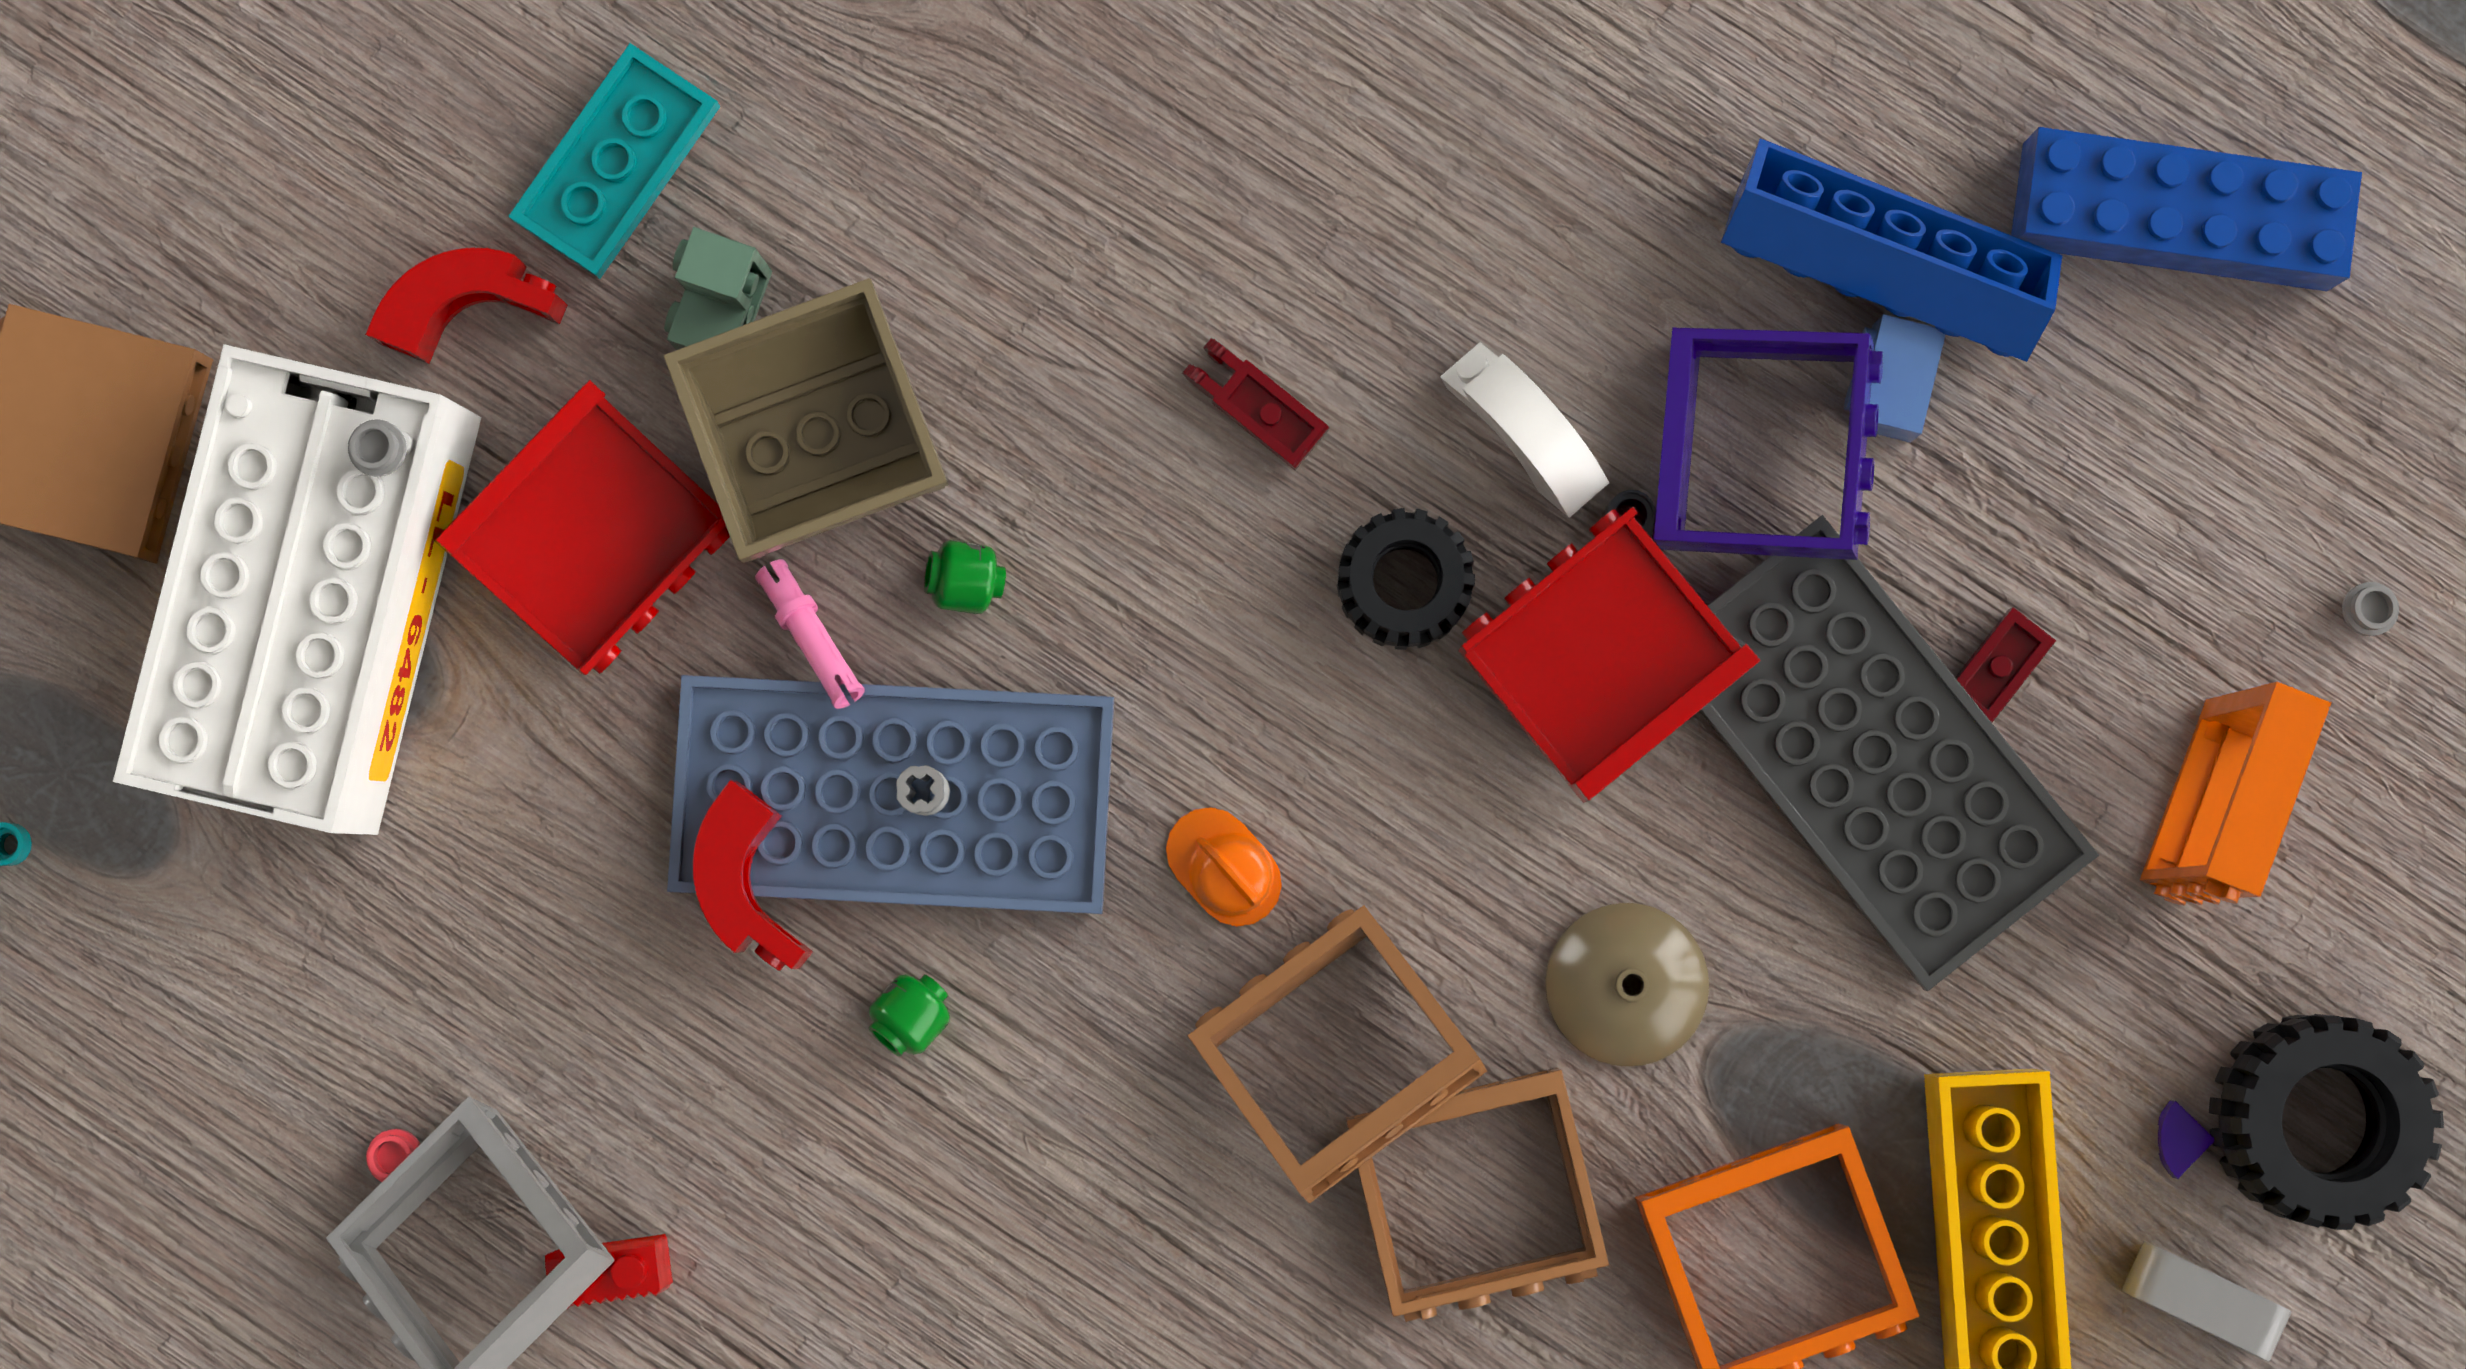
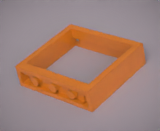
[2140,682,2331,906]
[1635,1123,1920,1369]

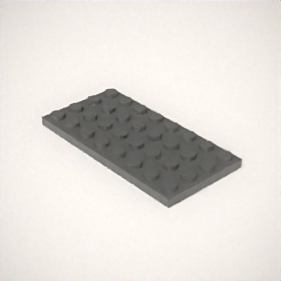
[1700,515,2099,991]

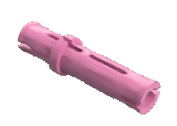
[755,559,865,709]

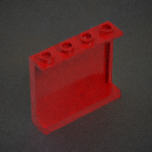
[434,380,730,675]
[1458,507,1761,803]

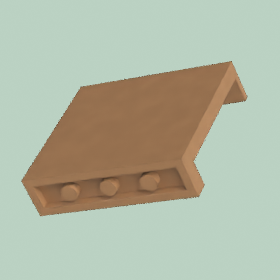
[0,304,213,564]

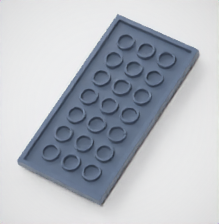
[667,675,1115,914]

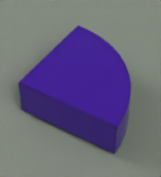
[2158,1100,2214,1179]

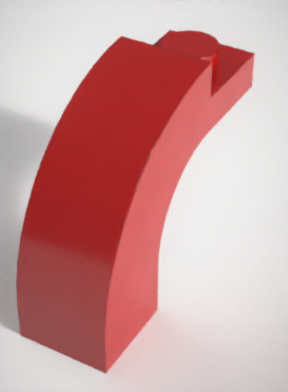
[365,247,568,364]
[693,780,813,971]

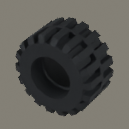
[1337,508,1475,650]

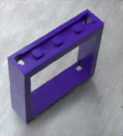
[1654,327,1883,560]

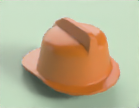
[1166,807,1282,927]

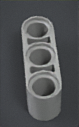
[2121,1241,2292,1362]

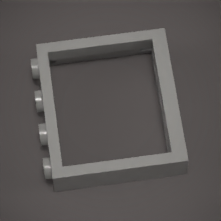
[326,1097,615,1369]

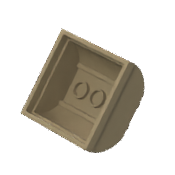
[663,278,949,563]

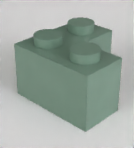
[664,227,772,350]

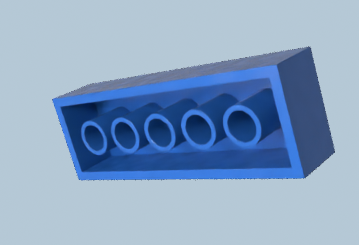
[2011,127,2362,291]
[1721,138,2063,362]

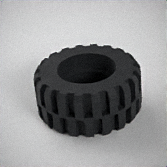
[2209,1014,2444,1230]

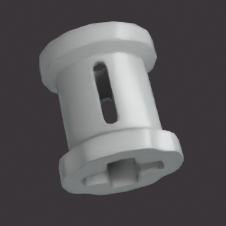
[896,765,950,816]

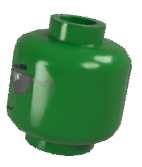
[924,540,1006,614]
[868,974,950,1056]

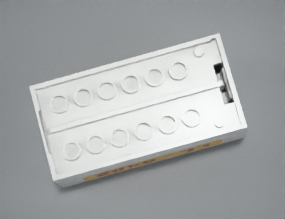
[113,344,481,835]

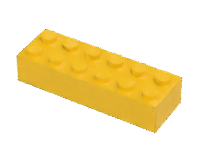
[1924,1069,2072,1369]

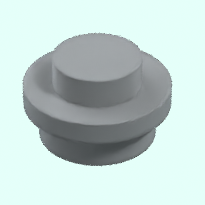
[348,419,407,477]
[2342,582,2399,636]

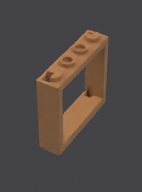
[1187,905,1487,1204]
[1345,1068,1609,1322]

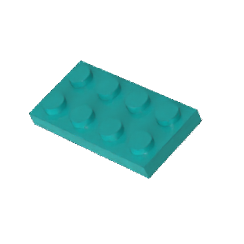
[508,43,721,279]

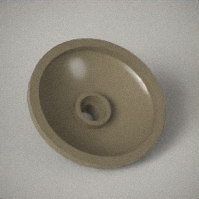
[1545,903,1709,1066]

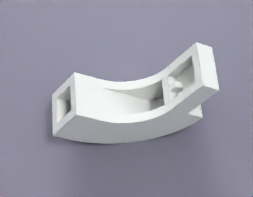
[1440,342,1609,518]

